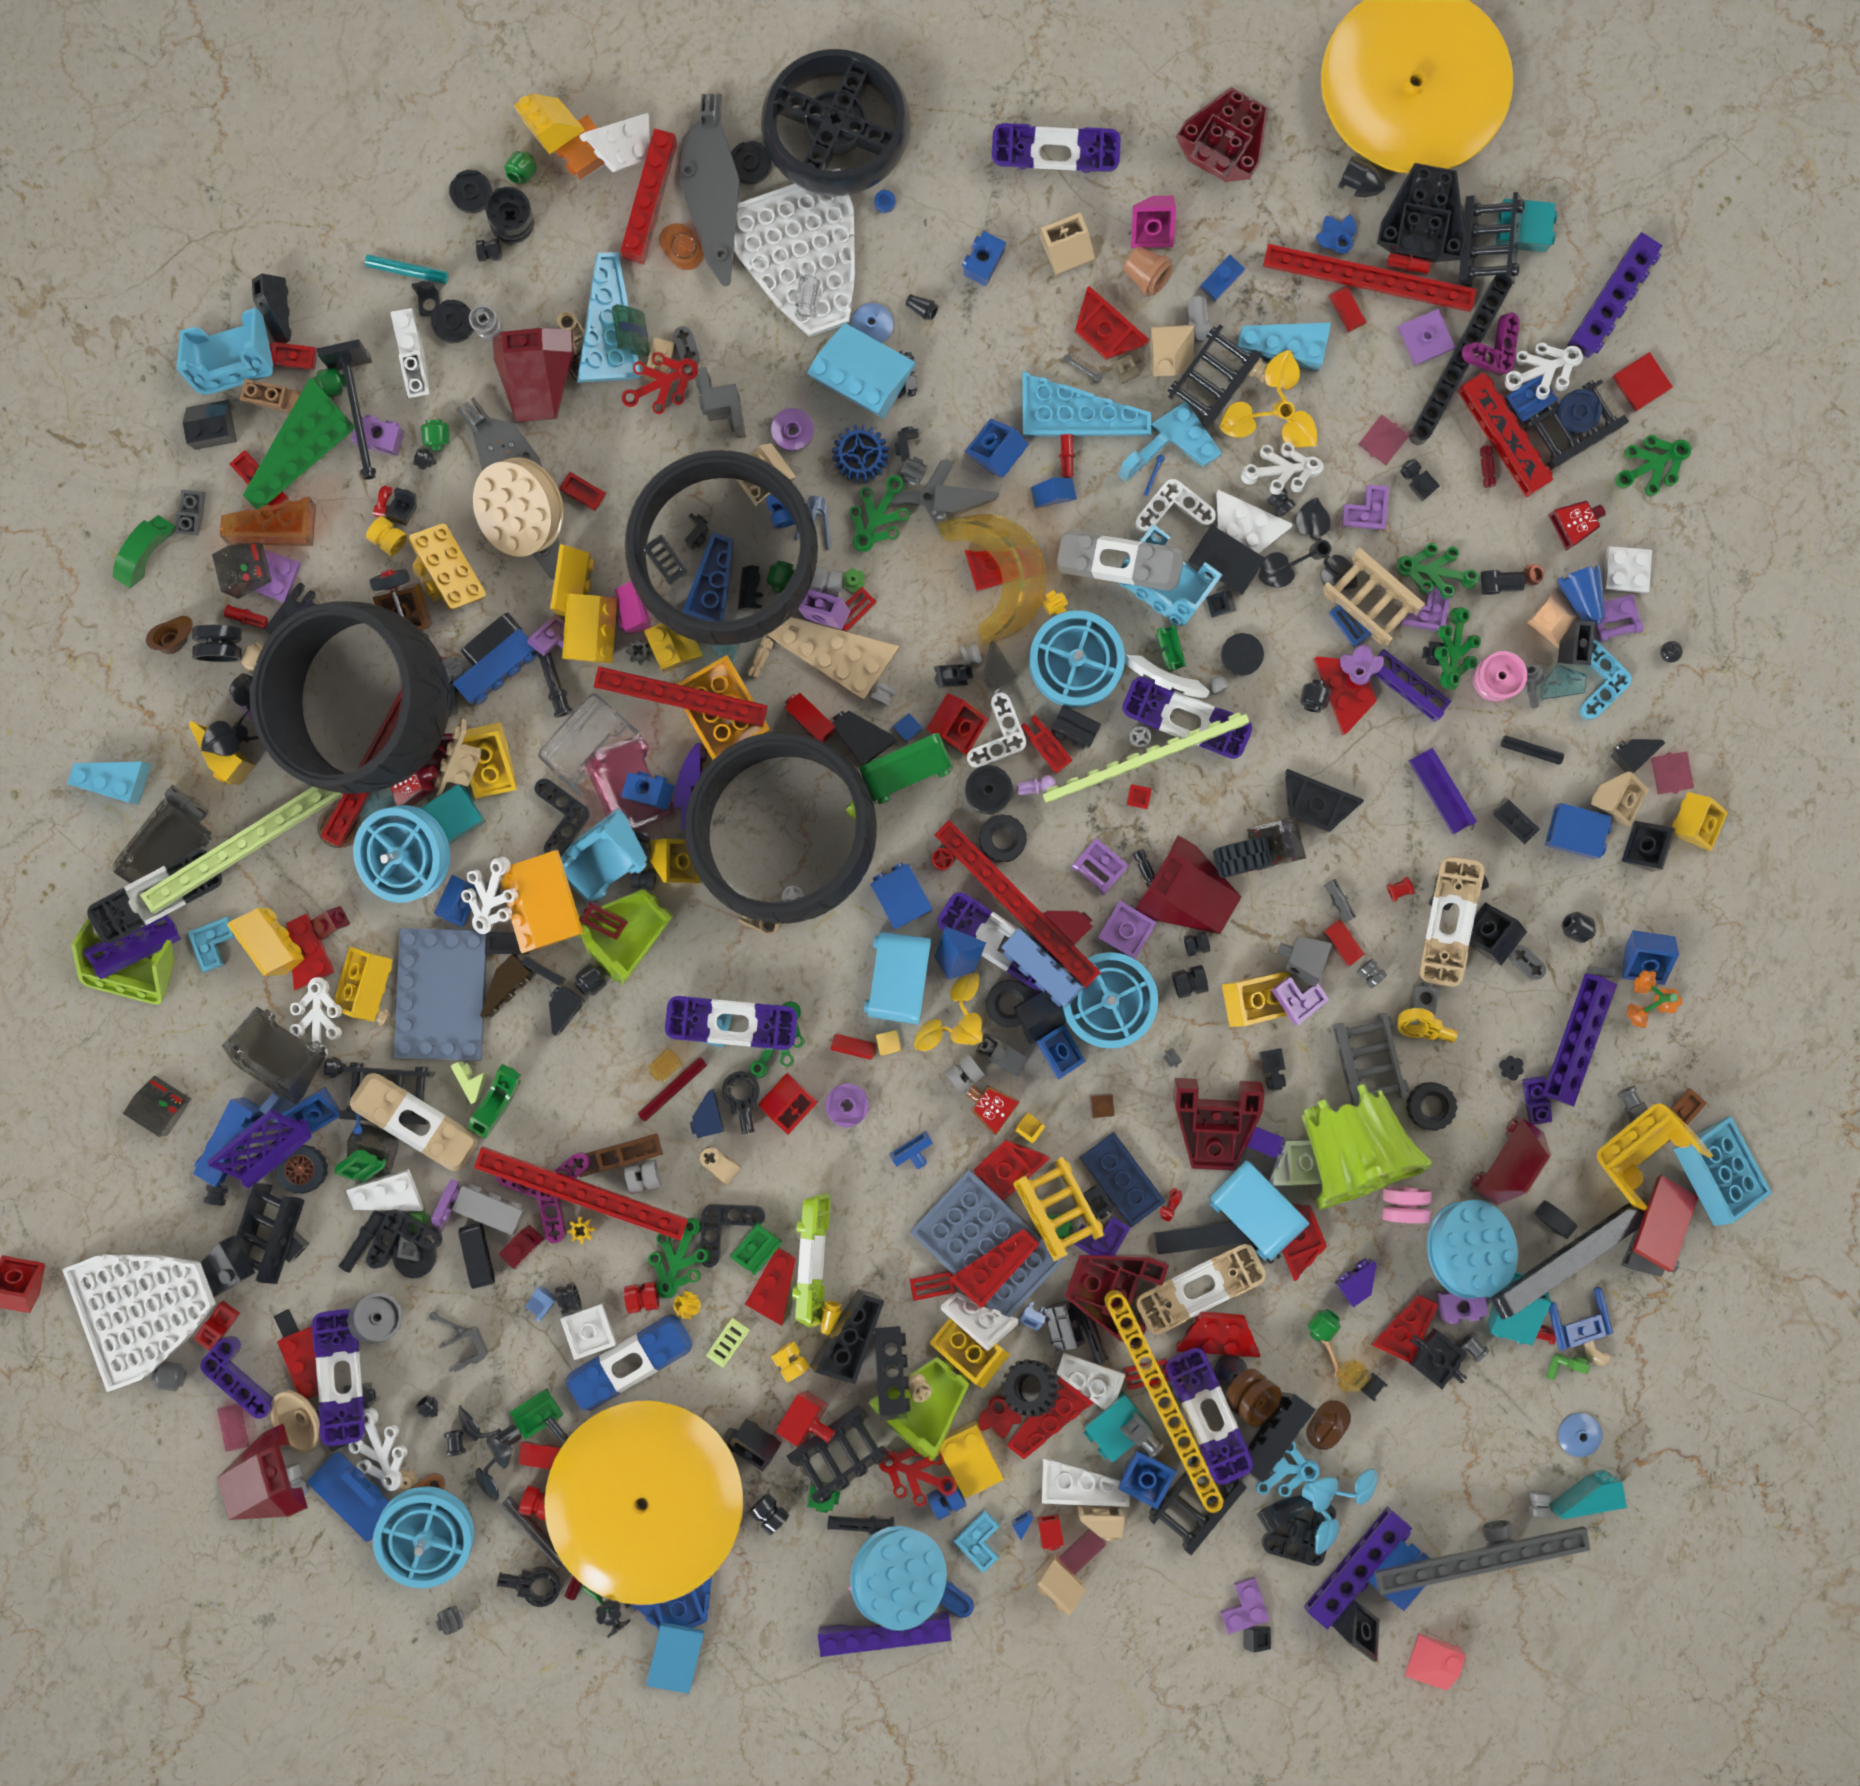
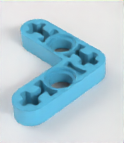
[1118,432,1170,482]
[1579,640,1632,720]

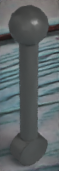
[1063,354,1102,383]
[429,1312,470,1337]

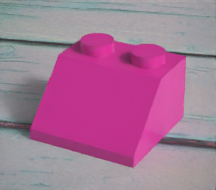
[613,581,652,634]

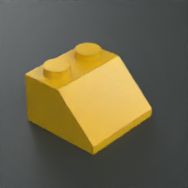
[644,623,703,674]
[1672,792,1728,852]

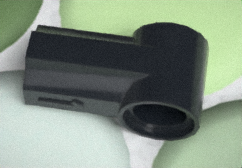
[1480,570,1526,595]

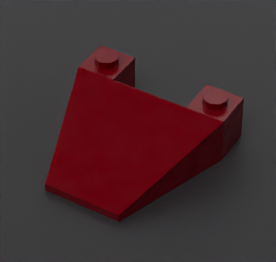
[1173,1078,1265,1171]
[1470,1117,1551,1205]
[1064,1254,1170,1346]

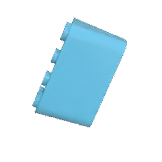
[1118,524,1222,626]

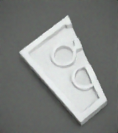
[1056,1352,1125,1410]

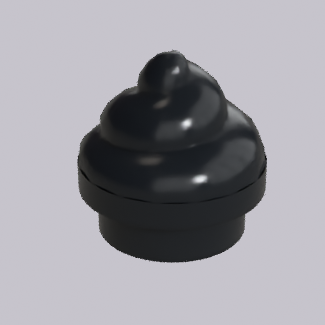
[413,448,437,470]
[1660,641,1683,663]
[324,1056,346,1078]
[416,1395,438,1418]

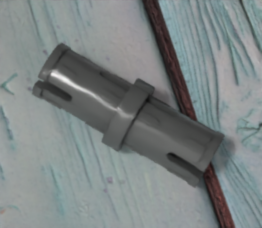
[164,785,209,821]
[1323,879,1357,923]

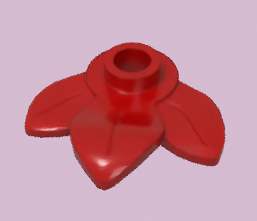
[979,1395,1022,1439]

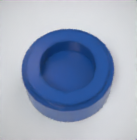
[874,190,896,213]

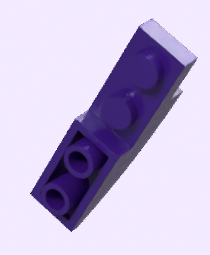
[673,743,706,831]

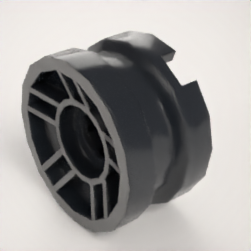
[555,1282,582,1317]

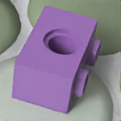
[351,415,404,456]
[798,590,851,629]
[1436,1291,1488,1324]

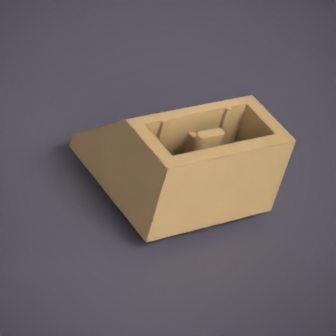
[1039,212,1095,276]
[736,443,796,506]
[1035,1554,1086,1615]

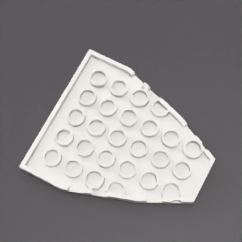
[734,168,855,337]
[62,1254,216,1392]

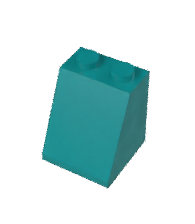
[1488,1271,1551,1346]

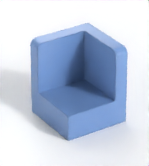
[259,1091,295,1123]
[525,1285,556,1322]

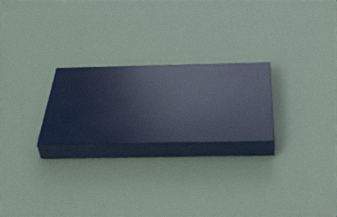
[1079,1131,1166,1228]

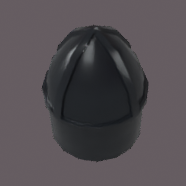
[1338,156,1385,198]

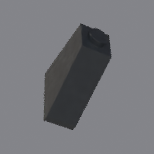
[832,710,897,766]

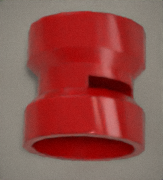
[932,848,953,871]

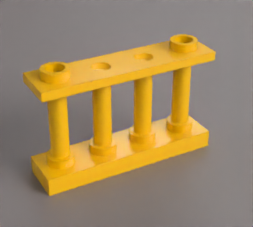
[1013,1157,1104,1261]

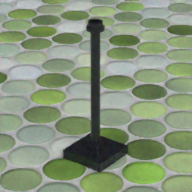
[317,339,377,480]

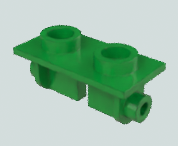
[1156,625,1186,672]

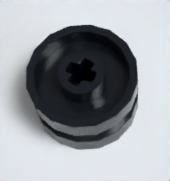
[192,625,242,662]
[965,765,1013,815]

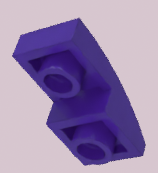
[1522,1076,1552,1125]

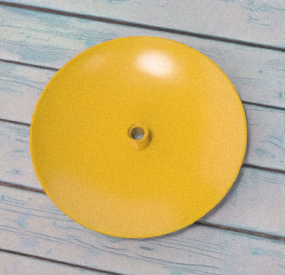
[1321,0,1513,174]
[545,1400,743,1605]

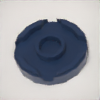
[1558,389,1602,433]

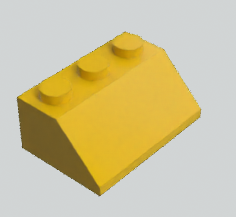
[514,93,585,155]
[550,544,595,617]
[562,593,617,664]
[227,908,305,976]
[333,946,393,1022]

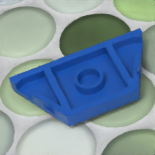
[632,1576,712,1631]

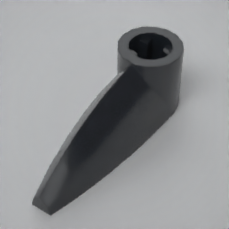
[1256,1496,1313,1534]

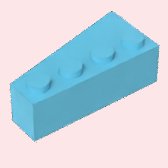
[1237,323,1331,371]

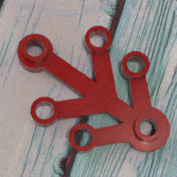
[621,352,698,414]
[878,1447,957,1507]

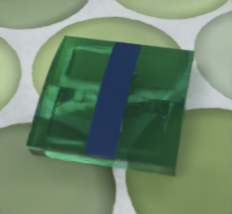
[612,304,650,356]

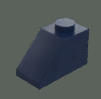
[690,1089,725,1138]

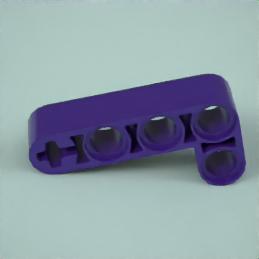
[200,1336,273,1419]

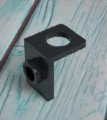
[412,281,440,317]

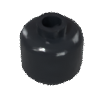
[1300,679,1331,713]
[1562,912,1596,943]
[574,964,607,996]

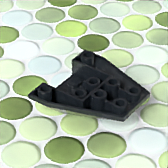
[1377,163,1466,263]

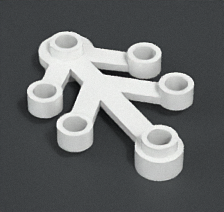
[1505,342,1583,399]
[1241,442,1324,495]
[461,856,518,934]
[289,977,342,1062]
[348,1408,408,1491]

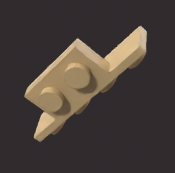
[434,719,481,796]

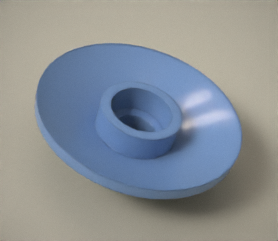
[851,303,893,343]
[1558,1413,1602,1457]

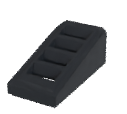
[642,534,688,585]

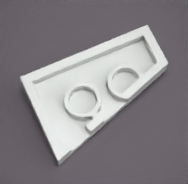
[346,1169,424,1211]
[941,1292,1019,1351]

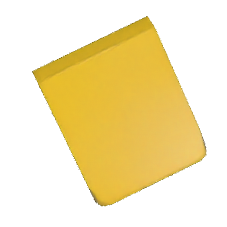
[876,1030,902,1056]

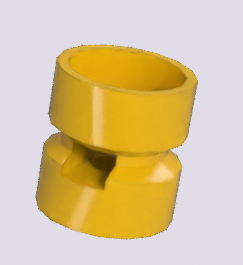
[366,516,408,557]
[770,1341,810,1382]

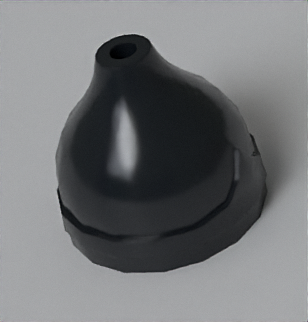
[1215,1355,1247,1388]

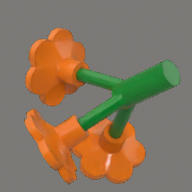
[1626,970,1683,1028]

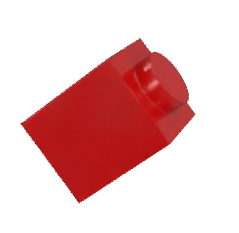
[1037,1514,1064,1551]

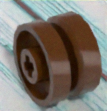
[1226,1368,1282,1427]

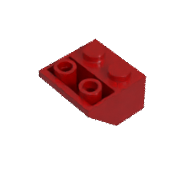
[758,1072,819,1135]

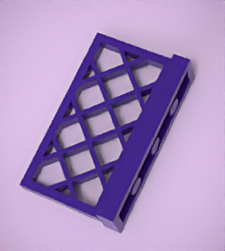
[207,1109,312,1189]

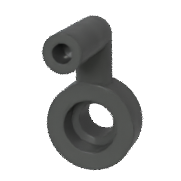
[1525,664,1544,709]

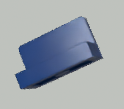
[434,875,478,927]

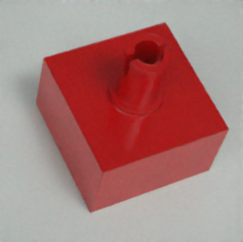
[775,1390,835,1446]

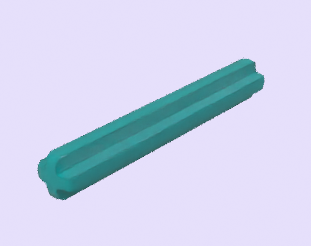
[364,254,449,284]

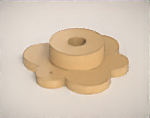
[397,1470,420,1493]

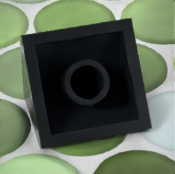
[1622,820,1676,872]
[1332,1601,1380,1662]

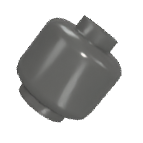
[151,1361,186,1391]

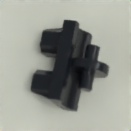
[934,664,973,688]

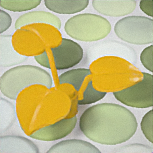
[1220,350,1317,448]
[914,971,983,1051]

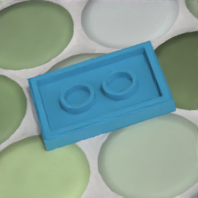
[646,1622,704,1694]

